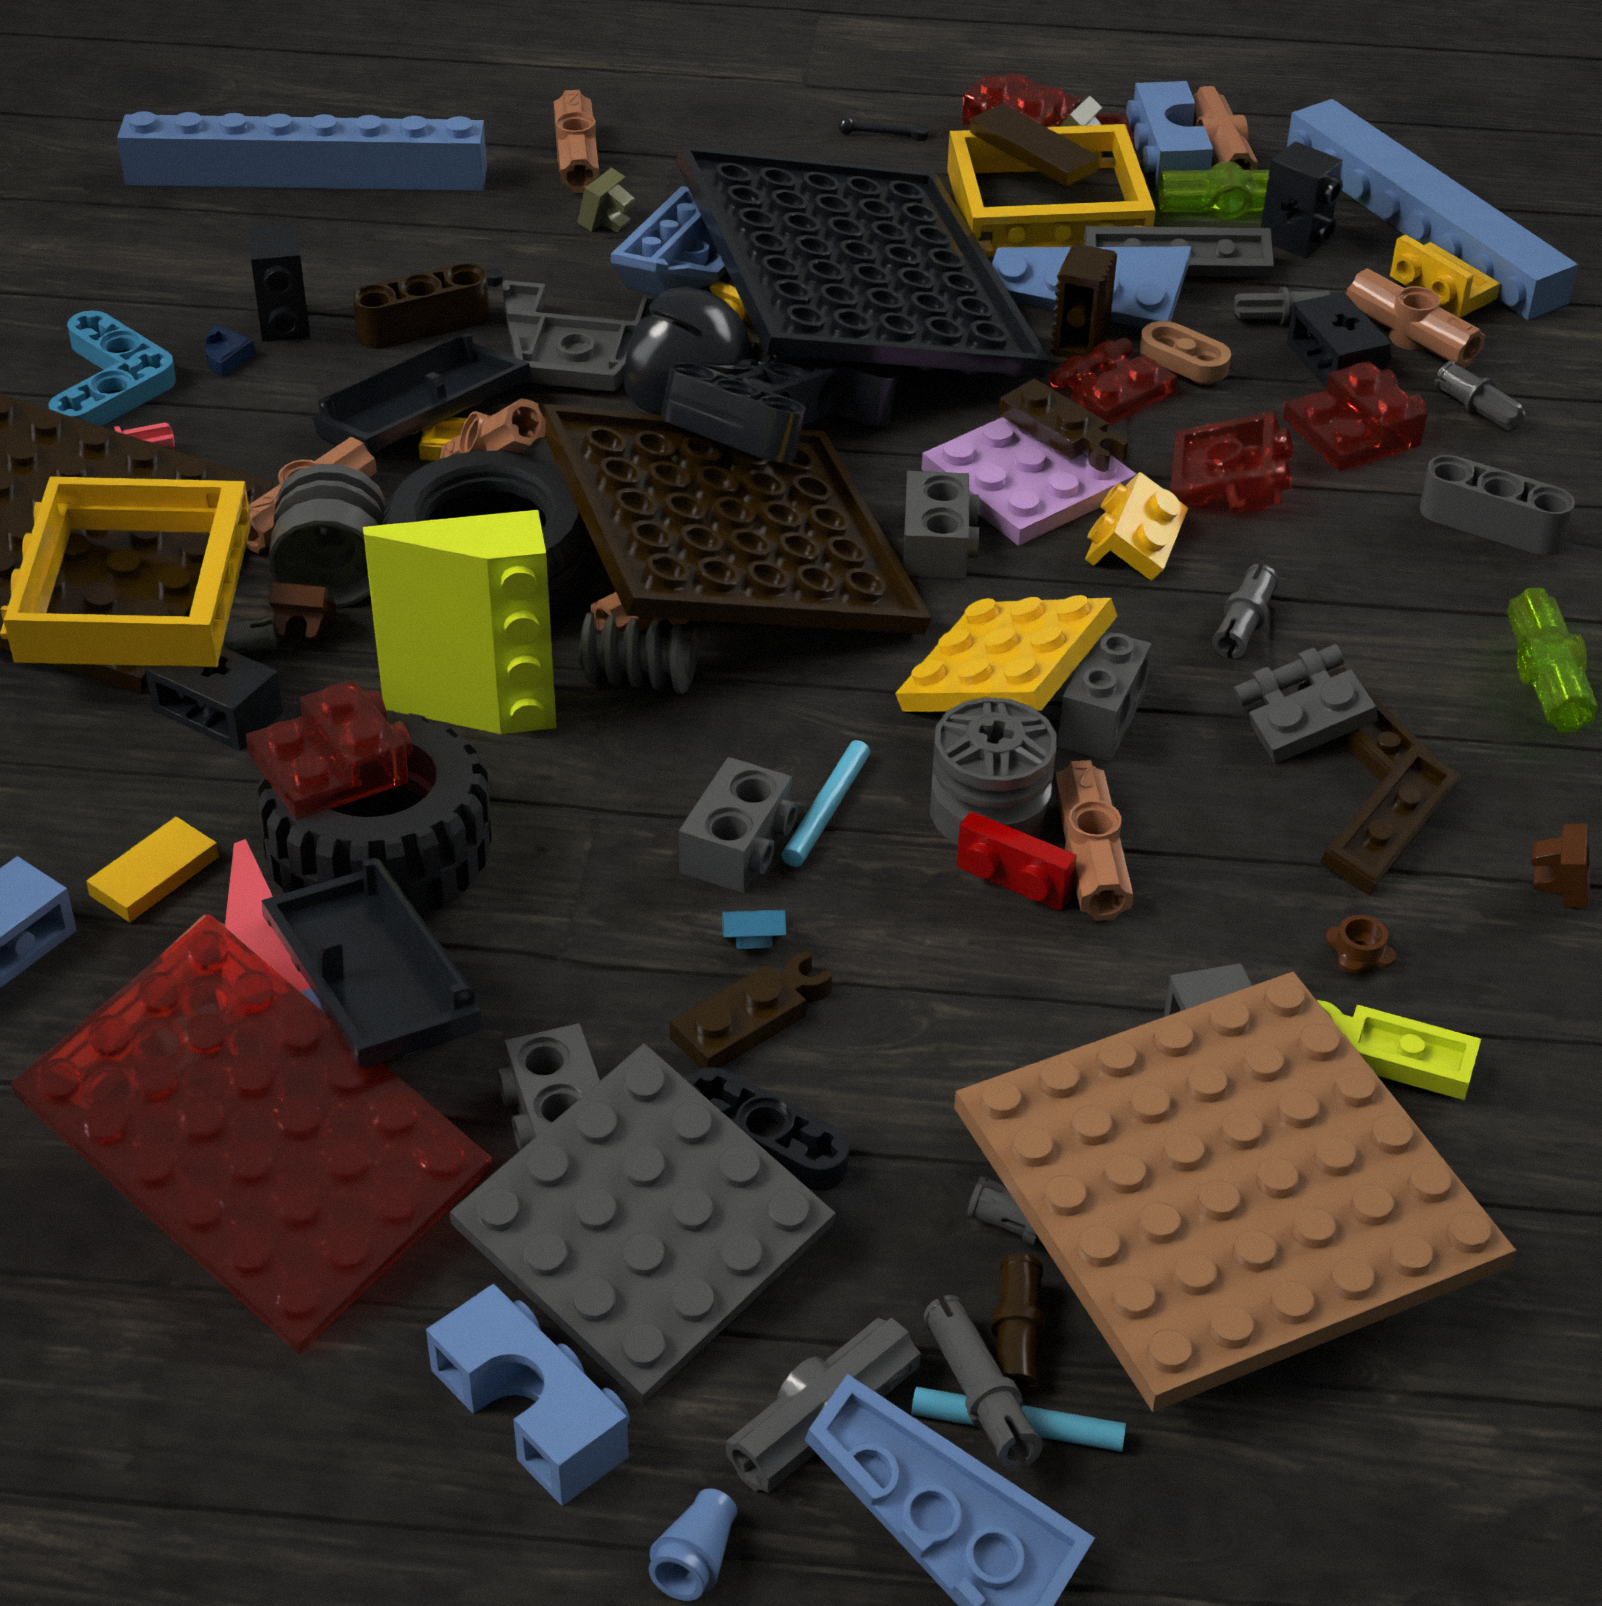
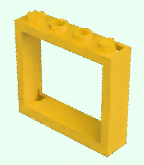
[947,124,1156,257]
[0,477,251,667]

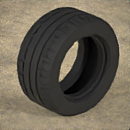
[383,450,590,624]

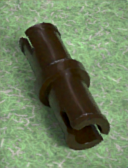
[991,1254,1046,1396]

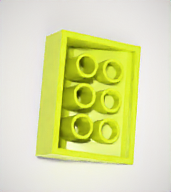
[363,510,557,734]

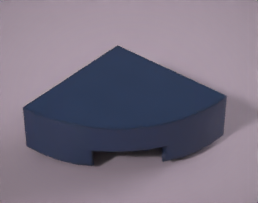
[205,325,255,377]

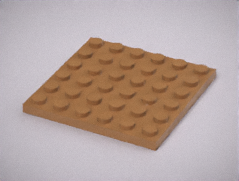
[954,971,1516,1412]

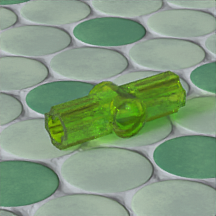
[1158,161,1269,220]
[1507,588,1598,733]

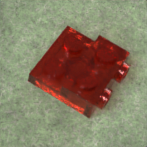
[962,73,1081,127]
[1282,361,1428,472]
[1170,411,1294,514]
[246,680,413,820]

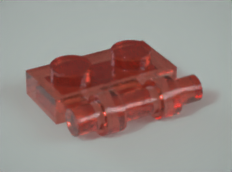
[1049,338,1178,426]

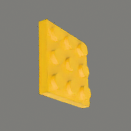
[895,595,1118,712]

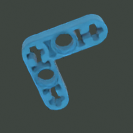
[49,310,176,426]

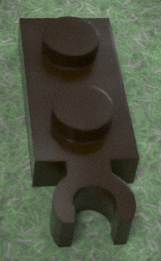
[999,378,1128,472]
[669,951,832,1069]

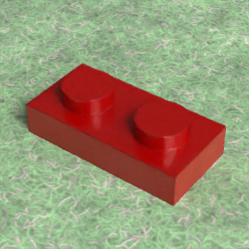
[957,811,1077,911]

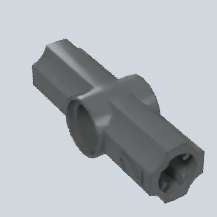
[726,1318,921,1493]

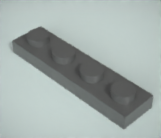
[1084,226,1274,277]

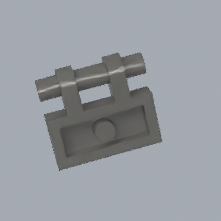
[1233,644,1378,764]

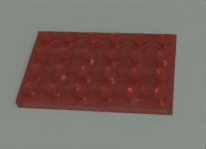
[11,914,492,1354]

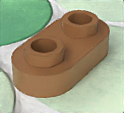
[1140,321,1231,385]

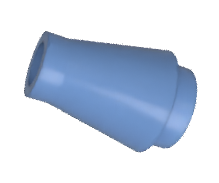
[649,1489,737,1601]

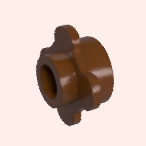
[1325,915,1396,973]

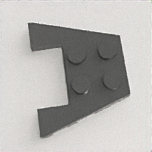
[502,280,679,392]

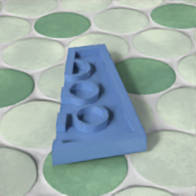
[992,246,1192,329]
[805,1374,1095,1606]

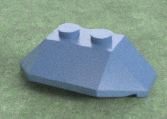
[611,186,727,295]

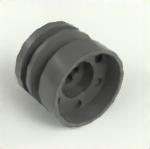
[269,464,387,609]
[930,697,1057,845]

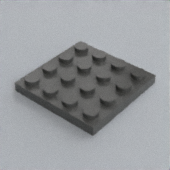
[450,1043,836,1406]

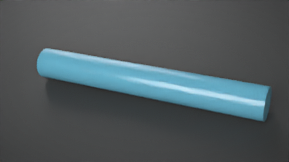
[781,740,870,867]
[911,1387,1126,1452]

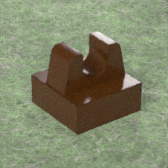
[268,582,337,645]
[1531,823,1591,908]

